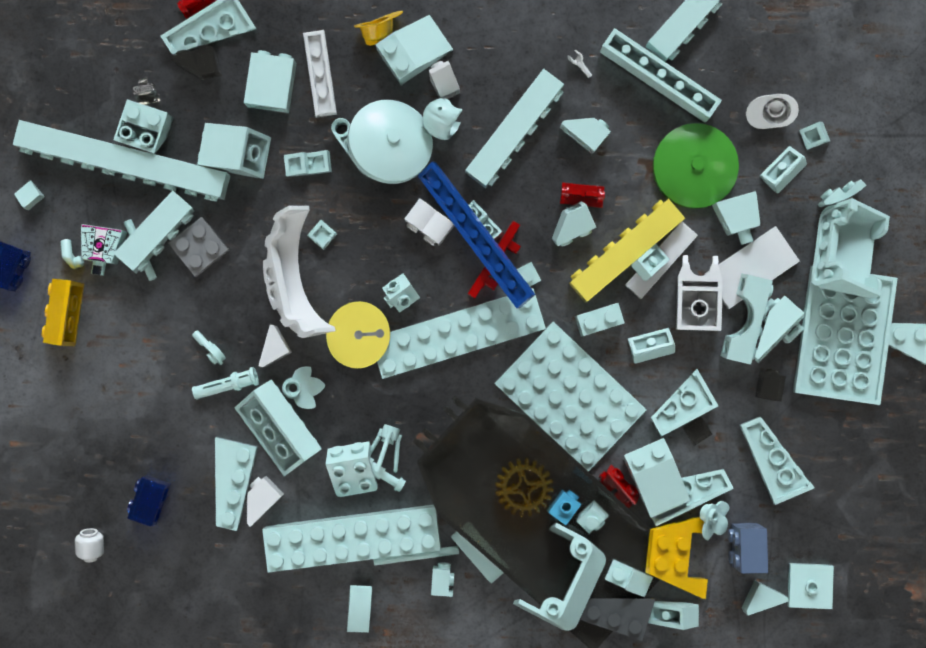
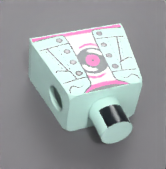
[81,224,128,276]

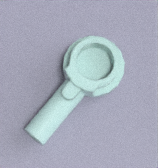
[192,330,226,365]

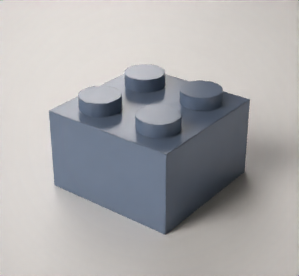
[728,523,768,574]

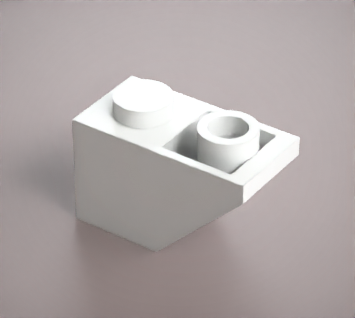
[429,61,460,99]

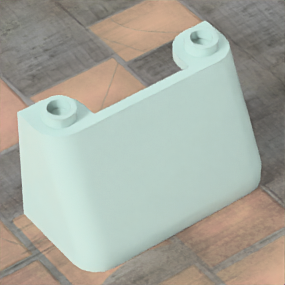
[811,198,890,298]

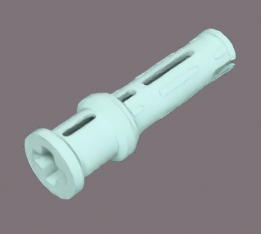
[192,367,259,400]

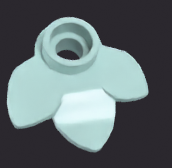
[282,366,325,409]
[700,501,729,541]

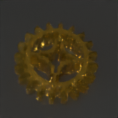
[495,458,554,517]

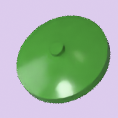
[653,123,739,209]

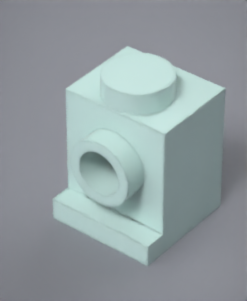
[577,500,609,534]
[431,563,454,597]

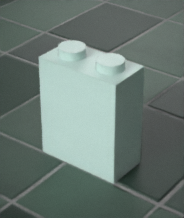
[244,50,297,113]

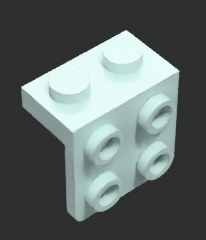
[325,441,378,497]

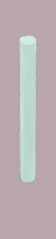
[373,546,459,566]

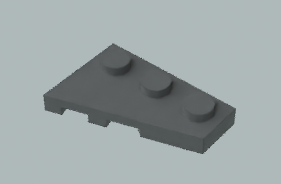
[580,598,655,641]

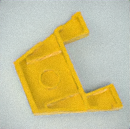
[645,517,708,599]

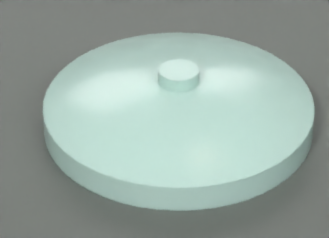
[347,100,433,184]

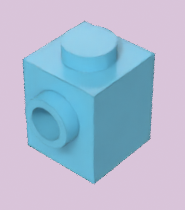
[547,489,581,525]

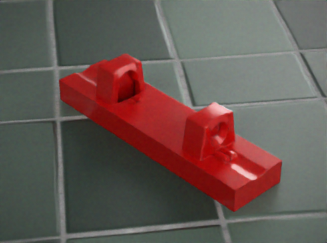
[468,221,521,299]

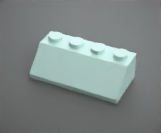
[234,379,322,476]

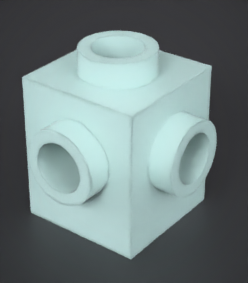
[382,273,420,313]

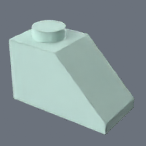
[560,118,611,154]
[648,601,699,630]

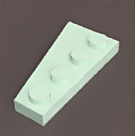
[161,0,256,55]
[215,437,258,531]
[636,469,734,526]

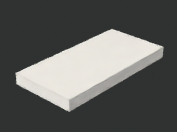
[704,226,800,309]

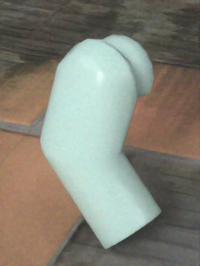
[60,239,84,269]

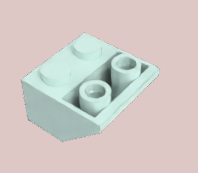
[113,99,174,154]

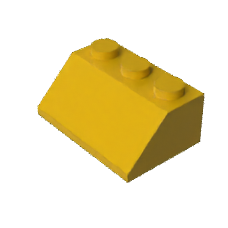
[41,279,84,346]

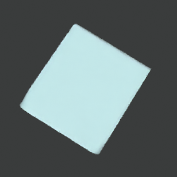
[799,122,830,150]
[14,180,45,210]

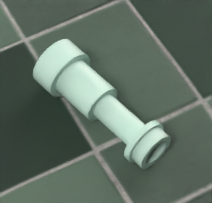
[370,457,406,492]

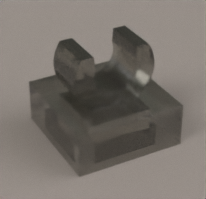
[132,77,161,105]

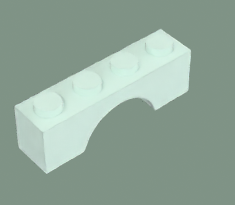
[720,273,773,364]

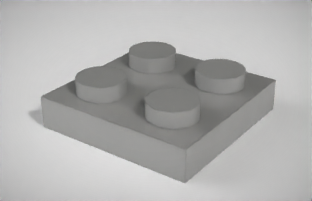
[168,217,230,277]

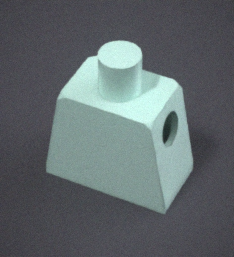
[712,191,760,245]

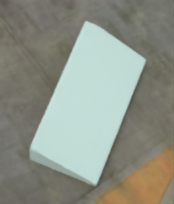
[760,146,807,193]
[628,328,675,363]

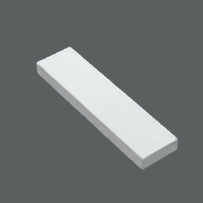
[303,30,337,118]
[625,222,698,299]

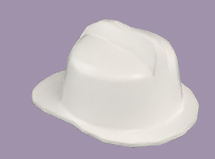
[746,94,799,129]

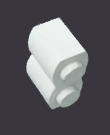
[405,199,455,246]

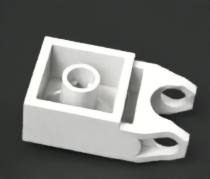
[676,255,722,331]

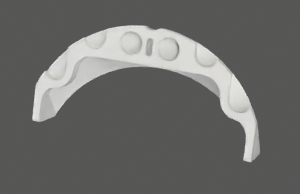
[263,206,336,338]

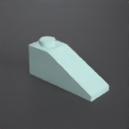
[755,296,804,363]

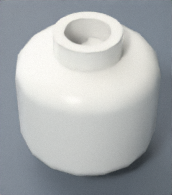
[75,528,104,563]

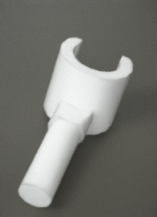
[568,50,592,78]

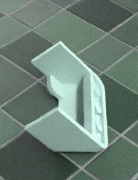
[513,523,606,631]

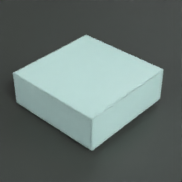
[307,220,337,250]

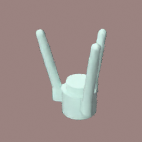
[371,424,402,473]

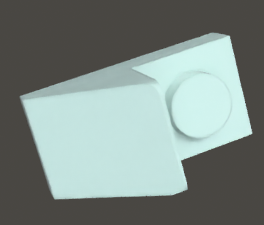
[631,244,670,281]
[605,559,653,597]

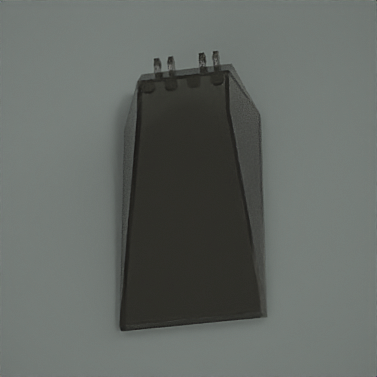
[413,396,660,648]

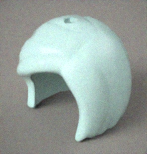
[423,98,462,140]

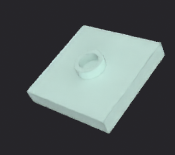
[787,563,834,609]

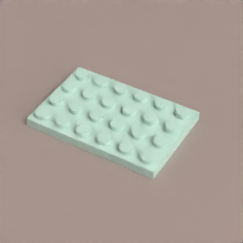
[793,265,898,405]
[494,322,647,472]

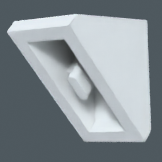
[258,325,292,367]

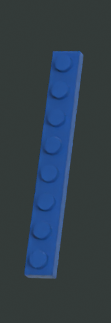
[417,162,536,309]

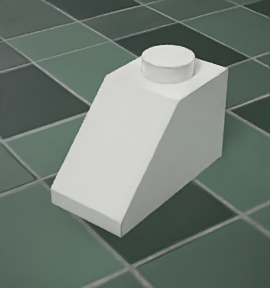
[247,476,284,527]

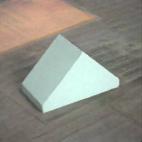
[742,580,789,616]

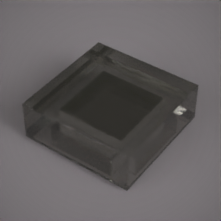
[682,416,712,446]

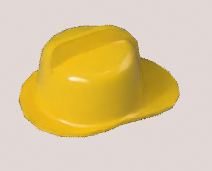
[354,11,403,46]

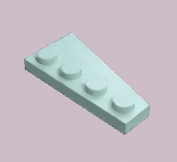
[739,417,815,505]

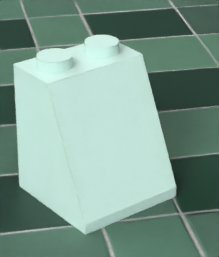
[197,123,271,179]

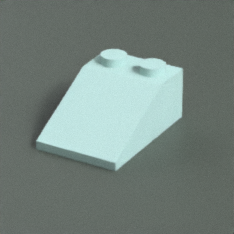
[375,15,453,85]
[623,438,690,518]

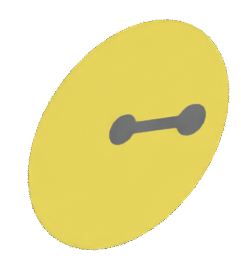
[326,301,390,368]

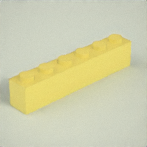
[569,199,685,303]

